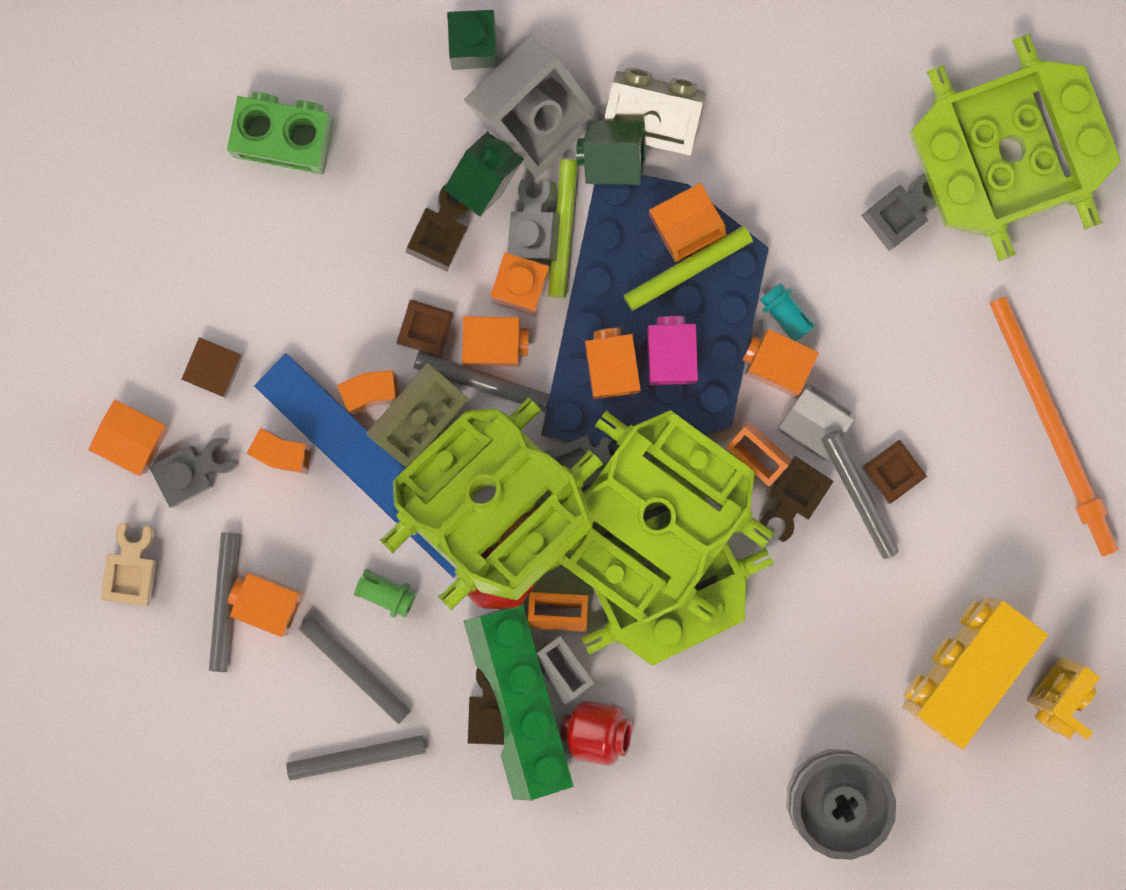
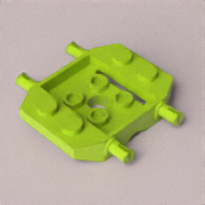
[909,33,1121,262]
[379,398,603,611]
[539,410,775,625]
[549,457,774,666]

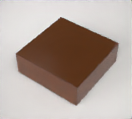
[396,299,454,358]
[181,337,244,398]
[861,440,927,504]

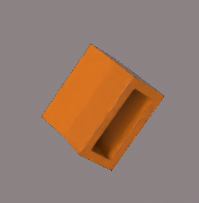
[649,183,726,262]
[337,370,399,415]
[88,399,169,476]
[725,421,792,486]
[246,428,313,474]
[528,592,588,632]

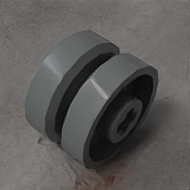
[786,749,896,860]

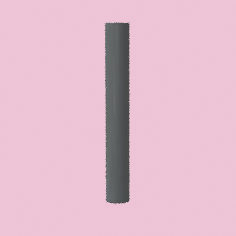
[413,351,550,412]
[821,431,899,559]
[209,532,239,672]
[299,616,411,725]
[286,735,426,781]

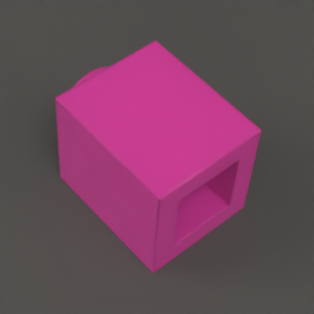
[647,316,698,385]

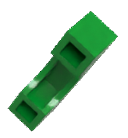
[463,605,574,801]

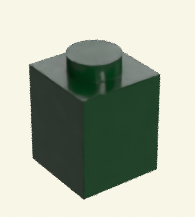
[447,10,497,70]
[576,120,646,185]
[444,131,524,217]

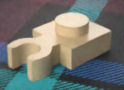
[101,523,156,606]

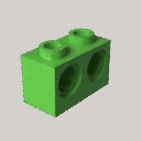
[227,92,334,175]

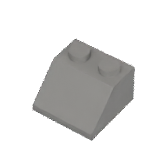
[464,36,602,179]

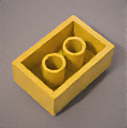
[902,597,1049,750]

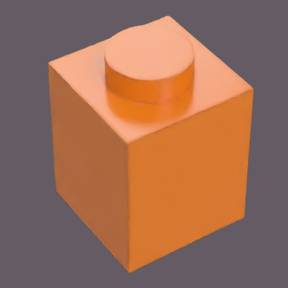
[490,252,549,316]
[462,316,529,367]
[585,328,640,400]
[742,329,819,397]
[228,572,305,638]

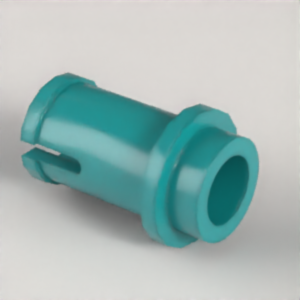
[759,283,816,341]

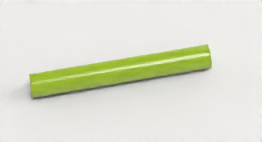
[548,159,578,298]
[623,225,753,311]

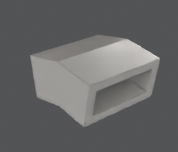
[777,383,856,461]
[536,636,595,704]

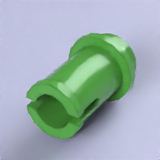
[354,569,417,618]

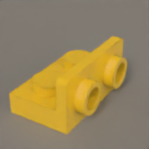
[1027,658,1101,740]

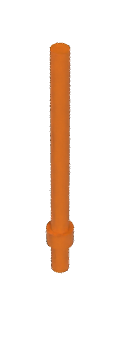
[989,296,1119,557]

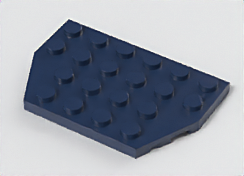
[541,175,769,451]

